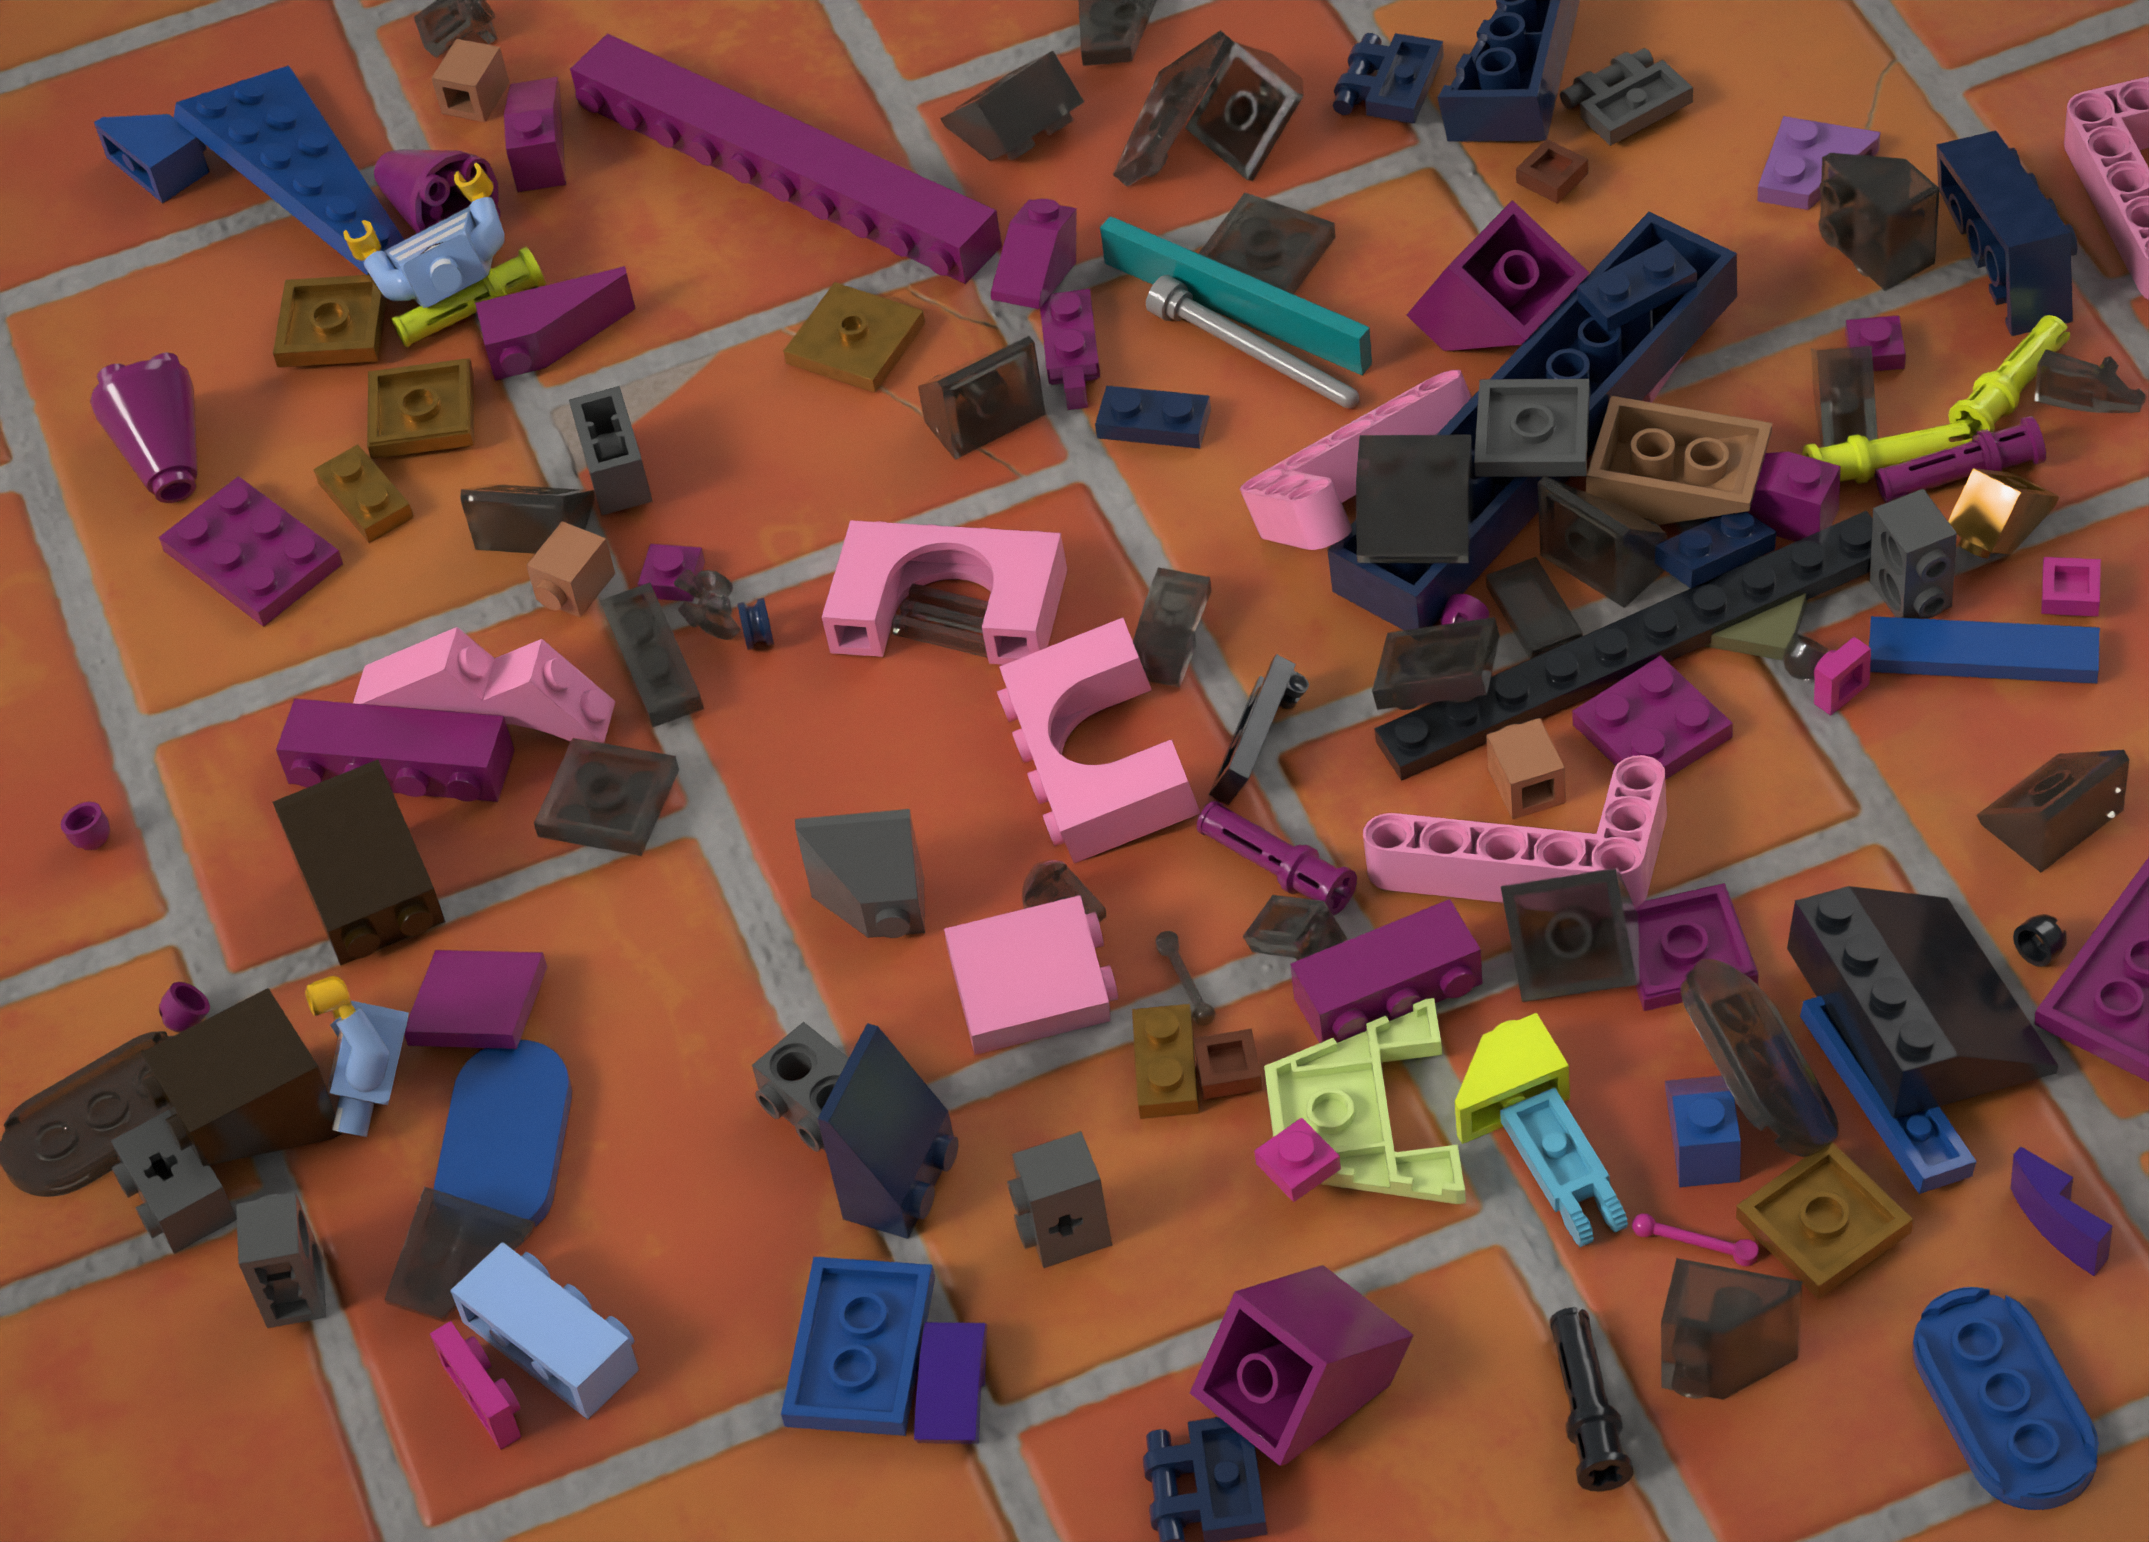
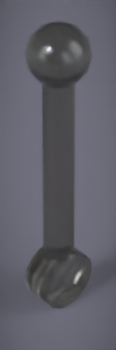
[1155,931,1216,1026]

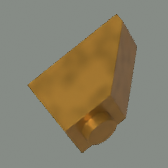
[1948,468,2060,559]

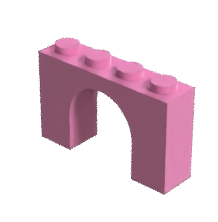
[822,520,1067,665]
[997,618,1200,863]

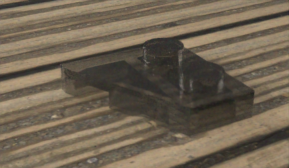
[384,1186,535,1322]

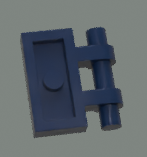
[1333,33,1444,124]
[1143,1417,1268,1542]

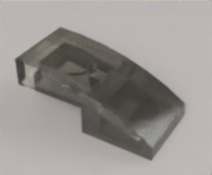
[1133,567,1212,687]

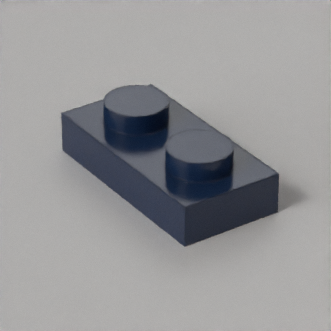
[1577,240,1697,333]
[1095,386,1211,449]
[1655,511,1776,589]

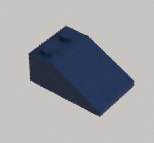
[817,1023,958,1239]

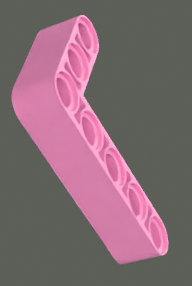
[2064,76,2149,300]
[1240,370,1472,550]
[1363,755,1667,915]

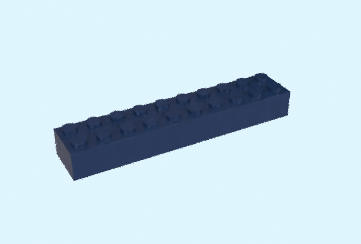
[1327,211,1737,639]

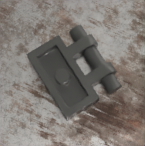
[1560,48,1693,146]

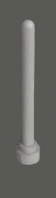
[1146,275,1360,409]

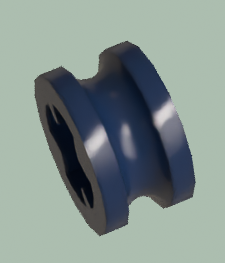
[737,597,774,650]

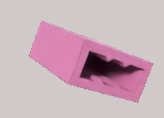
[944,895,1118,1055]

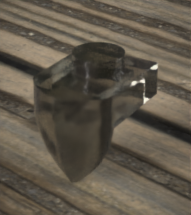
[1022,860,1107,922]

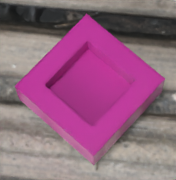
[2041,557,2101,616]
[1814,637,1871,716]
[1254,1118,1341,1202]

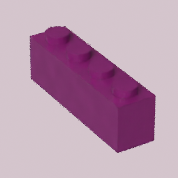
[276,698,515,802]

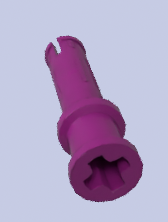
[1875,416,2046,503]
[1197,801,1357,916]

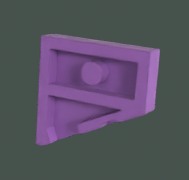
[1758,116,1880,210]

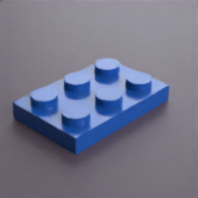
[781,1257,935,1436]

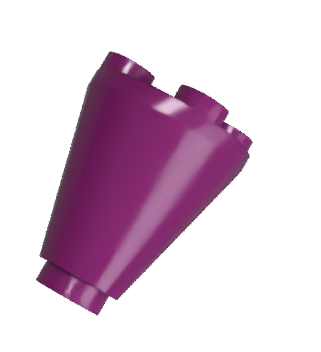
[374,149,501,233]
[90,352,198,503]

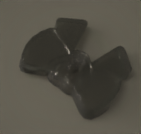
[674,569,741,640]

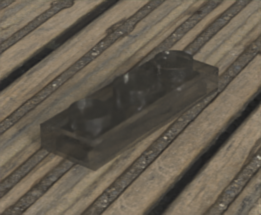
[599,583,704,728]

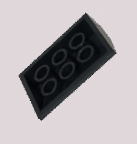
[1787,886,2059,1119]

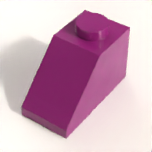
[991,199,1077,309]

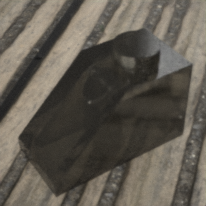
[1811,344,1878,447]

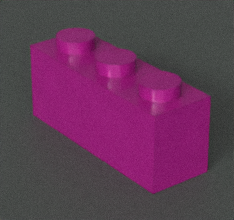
[1290,899,1483,1043]

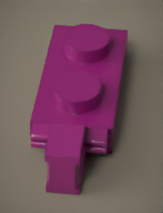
[1040,289,1100,410]

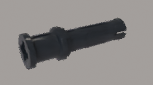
[1549,1307,1633,1492]

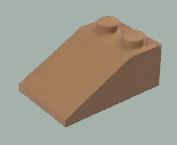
[1586,396,1772,528]

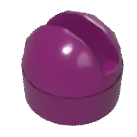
[1440,594,1489,643]
[60,802,110,850]
[159,982,210,1033]

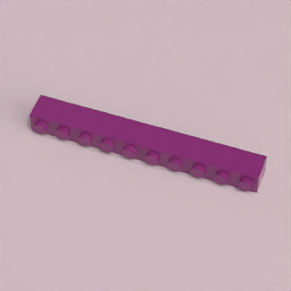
[570,33,1002,284]

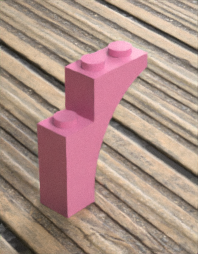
[353,627,615,750]

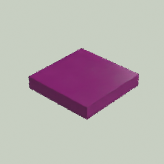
[1612,883,1759,1011]
[404,950,547,1049]

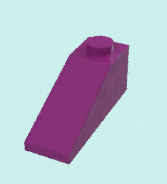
[504,77,566,192]
[475,266,636,381]
[1713,451,1841,542]

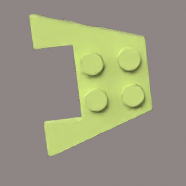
[1264,998,1466,1204]

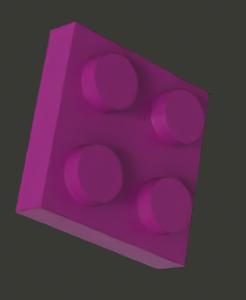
[1572,655,1733,780]

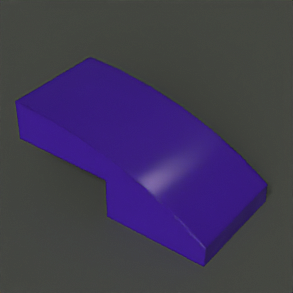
[2010,1146,2112,1276]
[914,1322,987,1444]

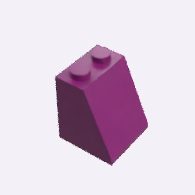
[1406,200,1589,351]
[1190,1265,1414,1466]

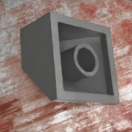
[795,809,925,938]

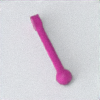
[1632,1213,1758,1266]

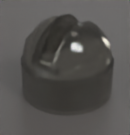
[1783,633,1830,680]

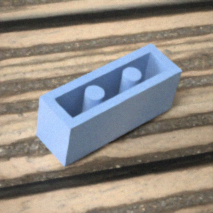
[450,1242,639,1420]

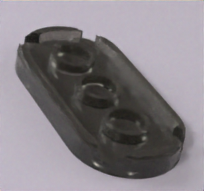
[1681,959,1839,1157]
[0,1031,173,1197]

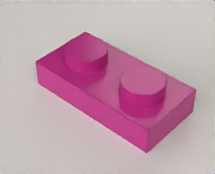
[430,1321,521,1450]

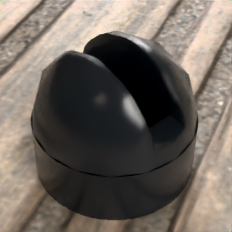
[2013,914,2067,967]

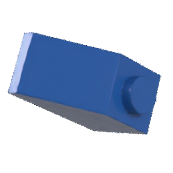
[94,114,209,203]
[1665,1075,1741,1187]

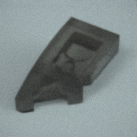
[2034,350,2146,413]

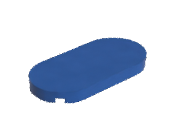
[433,1040,572,1247]
[1912,1287,2099,1510]

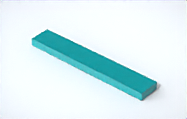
[1100,216,1372,375]

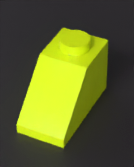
[1455,1013,1570,1144]

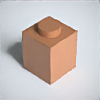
[432,39,510,122]
[526,521,616,617]
[1486,718,1566,820]

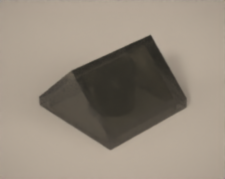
[460,484,595,554]
[1976,750,2130,873]
[1501,867,1639,1002]

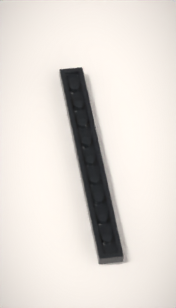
[1374,511,1873,781]

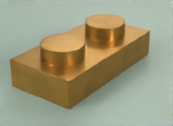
[313,444,414,543]
[1132,1004,1199,1119]

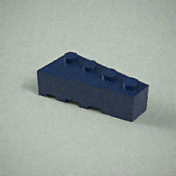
[1437,0,1580,142]
[1936,130,2078,336]

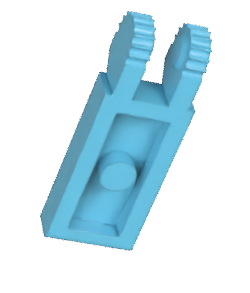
[1500,1088,1628,1247]

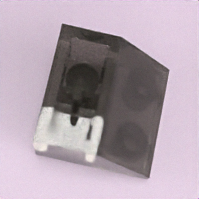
[1818,153,1940,291]

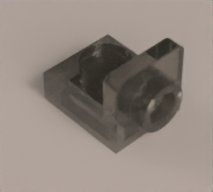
[414,0,497,58]
[1243,895,1348,961]

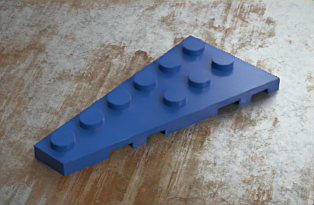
[173,65,404,275]

